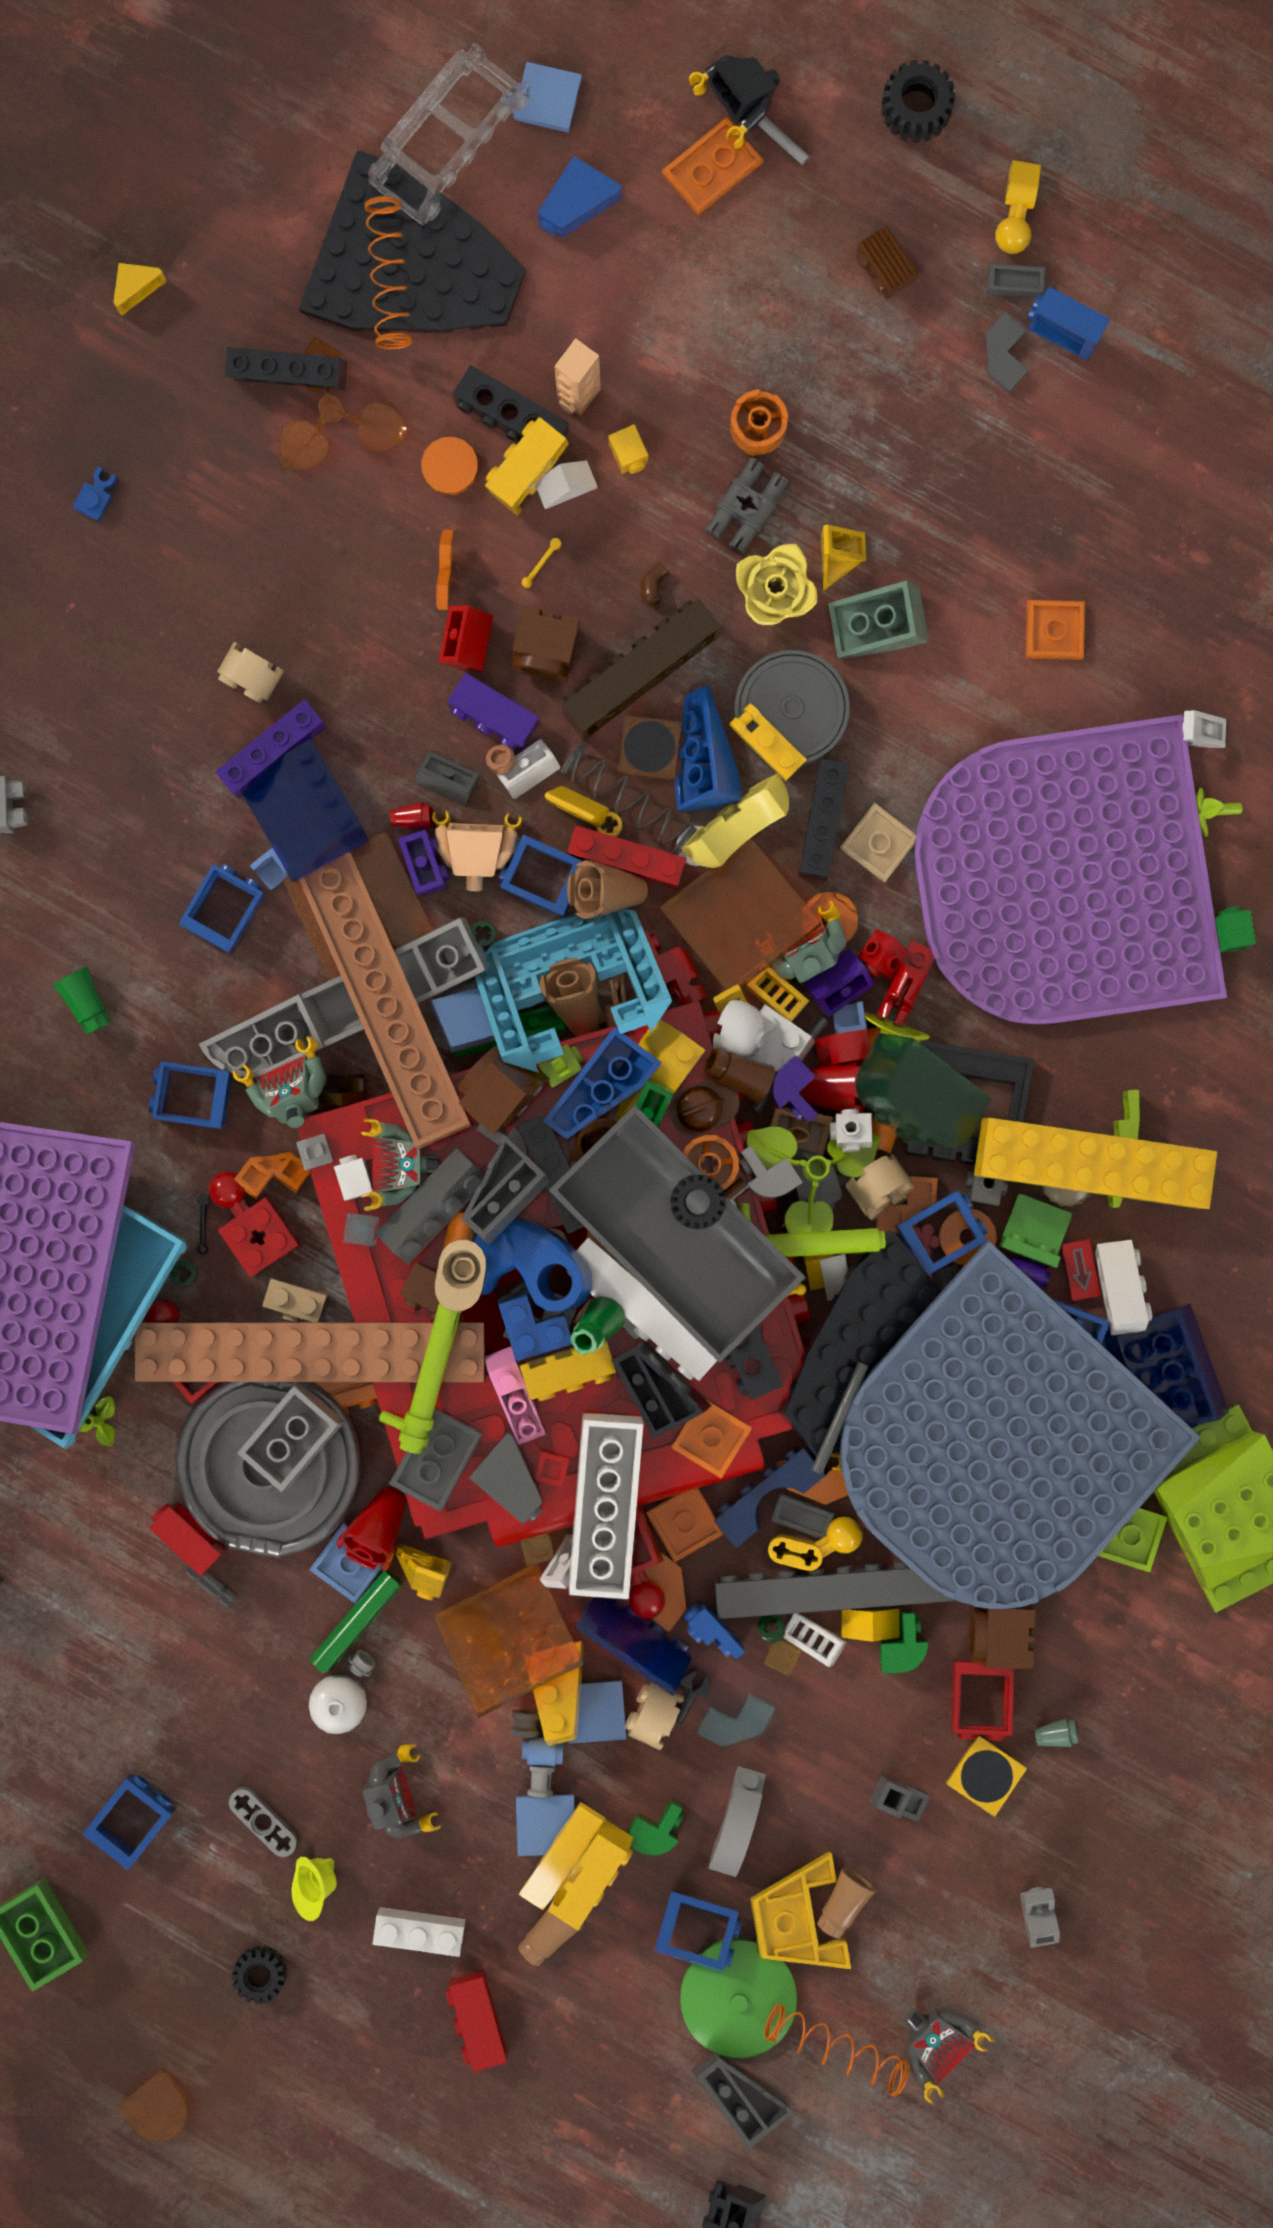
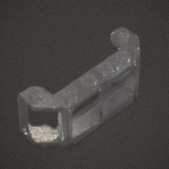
[368,42,530,226]

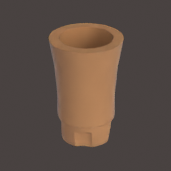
[817,1868,877,1939]
[518,1904,584,1966]

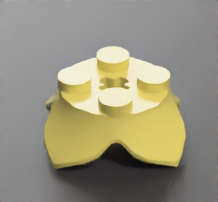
[736,544,817,625]

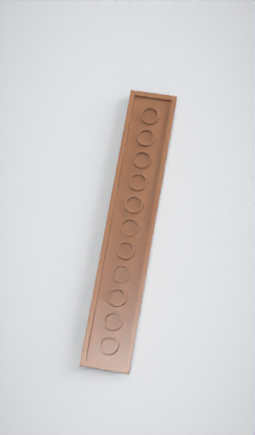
[282,817,471,1150]
[135,1322,485,1382]

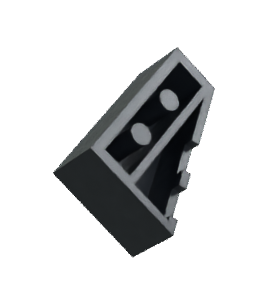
[611,1341,712,1439]

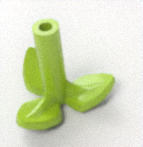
[1196,787,1243,837]
[79,1396,116,1446]

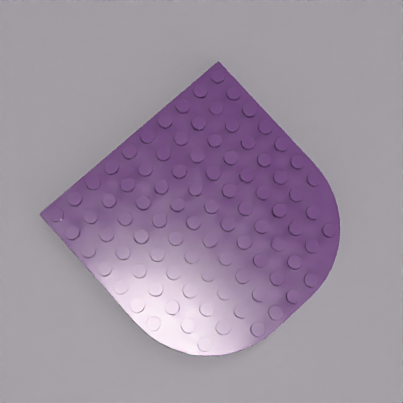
[914,714,1227,1025]
[0,1122,136,1435]

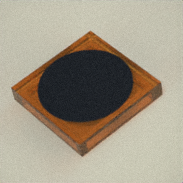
[618,715,682,780]

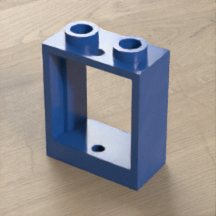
[1027,287,1110,361]
[498,835,582,918]
[179,864,267,955]
[149,1061,233,1129]
[895,1191,988,1275]
[83,1773,176,1870]
[654,1892,742,1972]

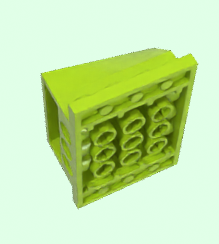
[1153,1404,1273,1612]

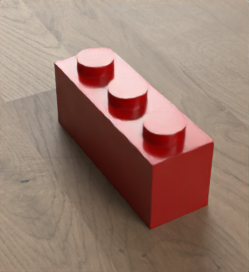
[446,1970,508,2072]

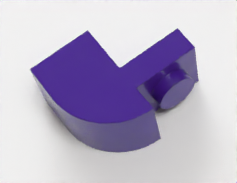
[772,1055,818,1122]

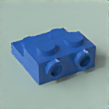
[683,1601,745,1660]

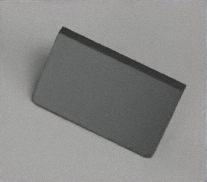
[414,751,480,806]

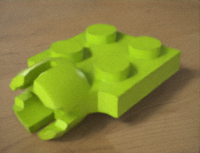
[1098,1508,1168,1572]

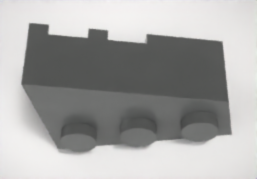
[462,1135,551,1245]
[691,2053,795,2149]

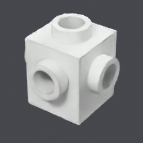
[830,1109,872,1153]

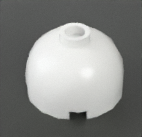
[713,999,767,1057]
[308,1675,367,1734]

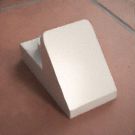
[1182,710,1226,748]
[540,1534,573,1589]

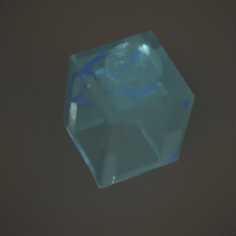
[343,1213,380,1246]

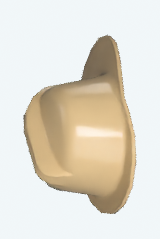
[435,1240,486,1311]

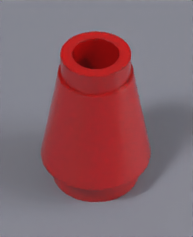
[390,801,434,830]

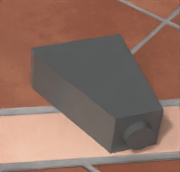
[469,1431,543,1524]

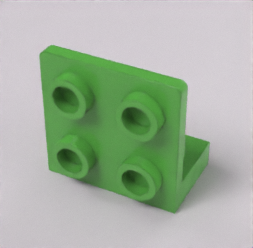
[998,1194,1072,1268]

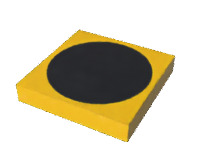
[946,1734,1027,1817]

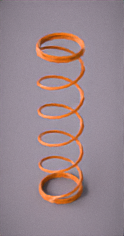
[364,196,412,349]
[764,2003,910,2097]

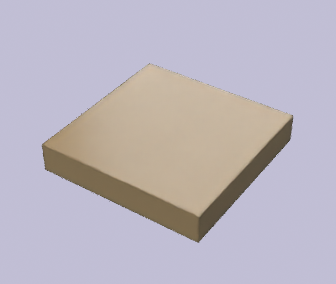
[839,802,916,883]

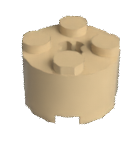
[217,642,284,703]
[846,1154,914,1220]
[624,1682,684,1750]

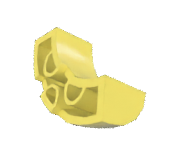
[681,774,789,868]

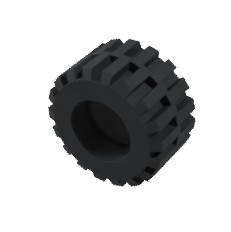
[881,60,955,143]

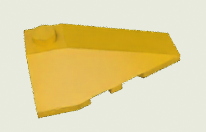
[615,1019,705,1121]

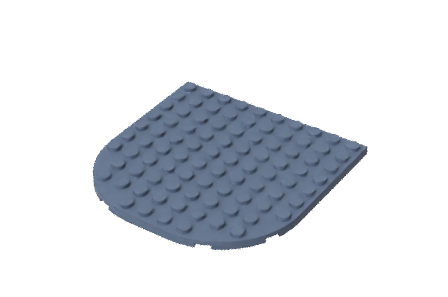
[840,1241,1201,1609]

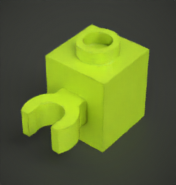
[538,1044,584,1088]

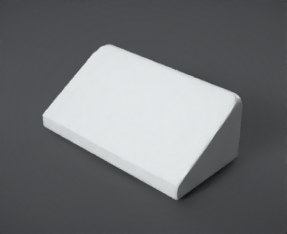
[496,739,560,799]

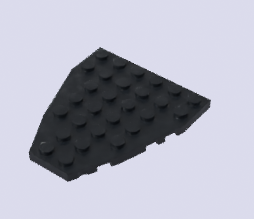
[299,150,525,333]
[780,1230,942,1456]

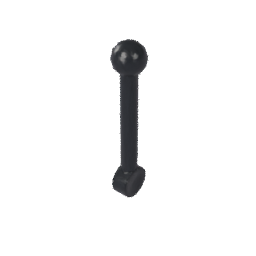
[197,1194,210,1255]

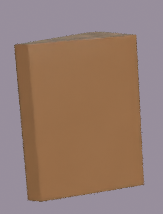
[770,1105,833,1157]

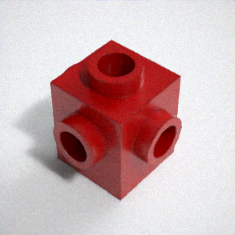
[857,929,910,980]

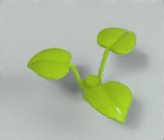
[747,1127,880,1233]

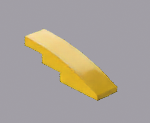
[519,1802,605,1910]

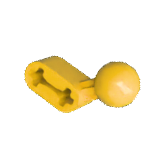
[995,160,1041,254]
[768,1517,863,1571]

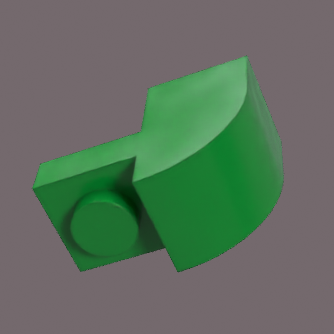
[879,1610,928,1674]
[626,1798,684,1856]

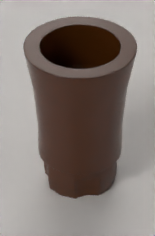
[705,1048,775,1103]

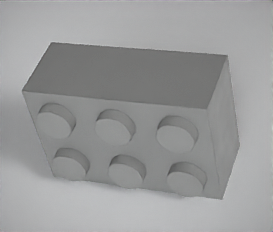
[237,1383,345,1492]

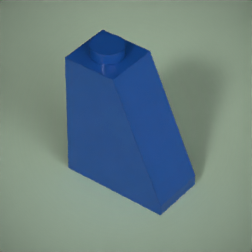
[537,156,622,238]

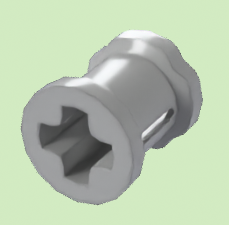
[527,1766,555,1798]

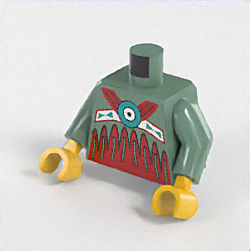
[756,901,846,983]
[233,1036,326,1128]
[361,1118,439,1211]

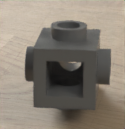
[965,1167,1008,1206]

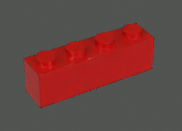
[567,825,686,890]

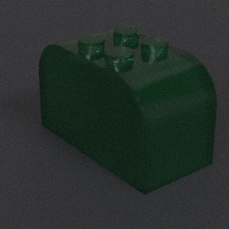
[856,1033,992,1148]

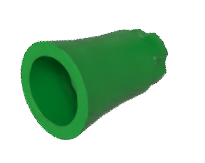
[52,966,111,1035]
[570,1297,625,1355]

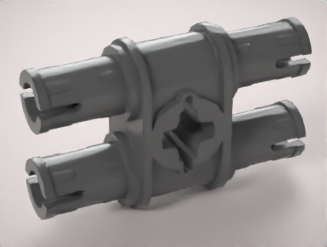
[704,458,790,555]

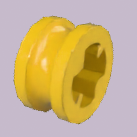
[597,812,622,837]

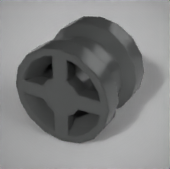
[511,1709,540,1738]

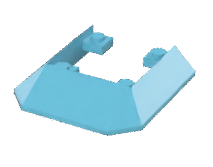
[475,909,672,1073]

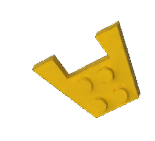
[750,1852,851,1969]

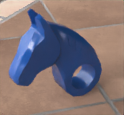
[474,1218,592,1311]

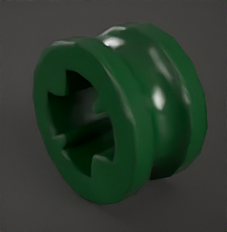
[471,920,497,947]
[170,1260,198,1286]
[758,1615,786,1643]

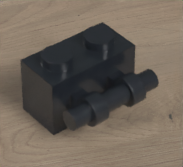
[702,2180,766,2228]

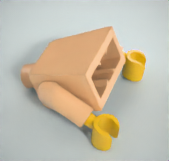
[432,811,522,891]

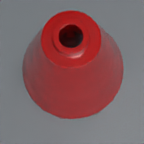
[798,1059,869,1113]
[337,1487,406,1571]

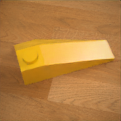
[395,1543,453,1601]

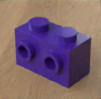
[398,830,450,897]
[803,949,875,1017]

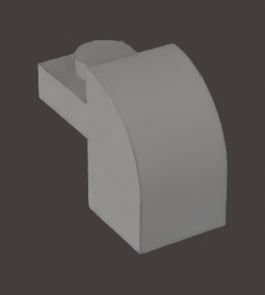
[738,1146,803,1198]
[1020,1887,1060,1948]

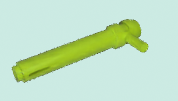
[738,1203,886,1257]
[379,1302,461,1454]

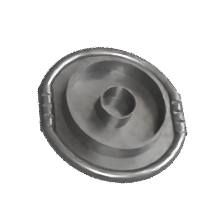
[176,1382,361,1558]

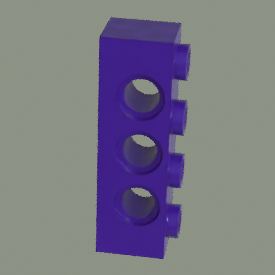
[215,699,326,799]

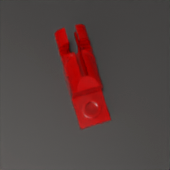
[643,929,708,1006]
[876,940,934,1028]

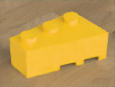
[485,417,569,516]
[520,1340,616,1402]
[525,1641,584,1746]
[548,1819,634,1930]

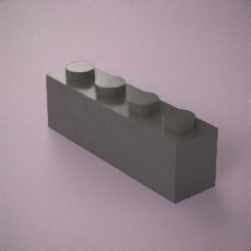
[376,1147,485,1265]

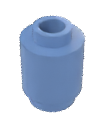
[522,1736,563,1767]

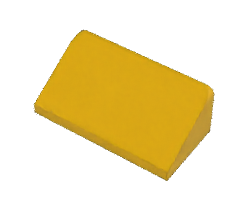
[545,786,609,827]

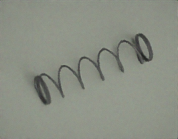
[561,743,697,855]

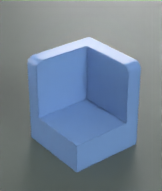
[250,844,296,890]
[832,1001,867,1034]

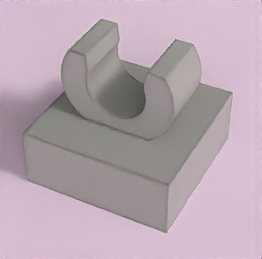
[296,1134,334,1170]

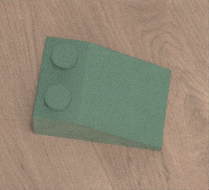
[828,580,929,659]

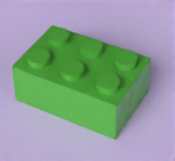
[0,1877,89,1992]

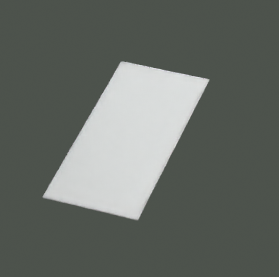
[820,1254,848,1301]

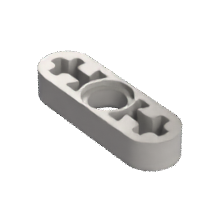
[229,1787,298,1857]

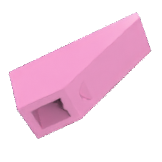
[485,1346,546,1445]

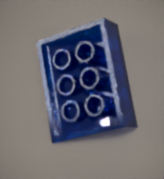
[242,738,369,883]
[1103,1303,1229,1428]
[575,1596,692,1696]

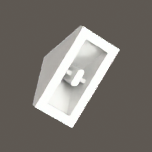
[536,460,598,509]

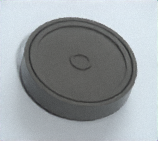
[734,650,850,767]

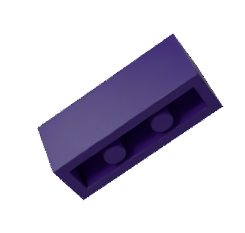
[447,673,540,751]

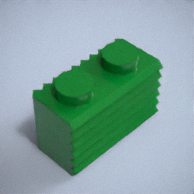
[1215,906,1257,953]

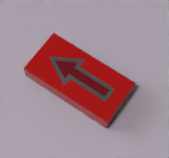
[1061,1239,1101,1301]

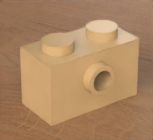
[262,1278,330,1322]

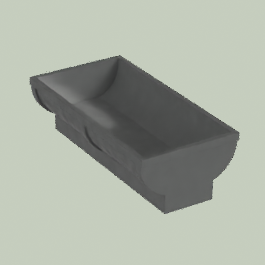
[549,1105,806,1363]

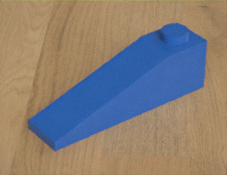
[674,685,742,813]
[543,1027,662,1139]

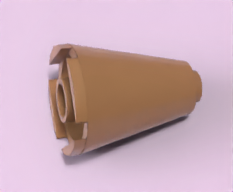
[567,861,648,919]
[539,958,599,1037]

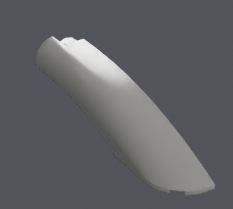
[199,918,488,1077]

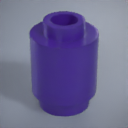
[1011,1257,1051,1289]

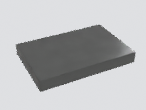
[389,1407,483,1512]

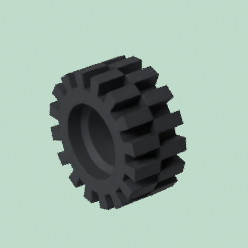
[670,1174,726,1229]
[232,1946,287,2004]

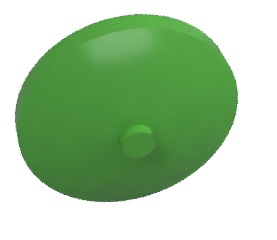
[680,1938,797,2058]

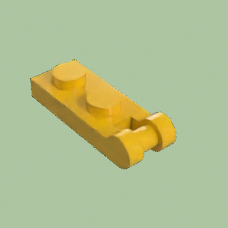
[729,703,807,782]

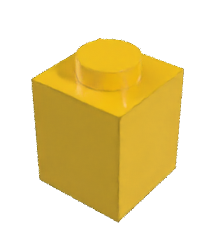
[608,424,648,474]

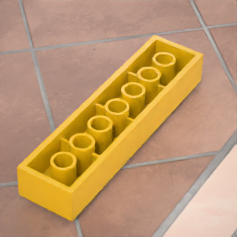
[974,1118,1217,1209]

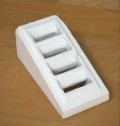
[783,1613,847,1667]

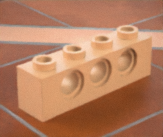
[554,338,601,416]

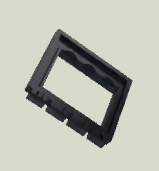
[902,1040,1034,1166]

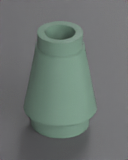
[1035,1718,1079,1747]

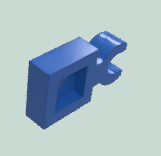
[72,467,117,523]

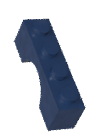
[714,1446,828,1548]

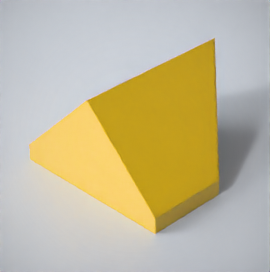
[821,525,866,591]

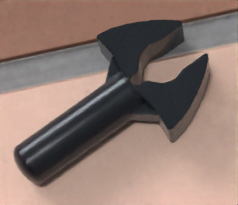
[675,1669,709,1724]

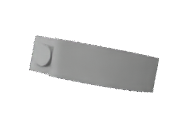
[708,1766,766,1877]

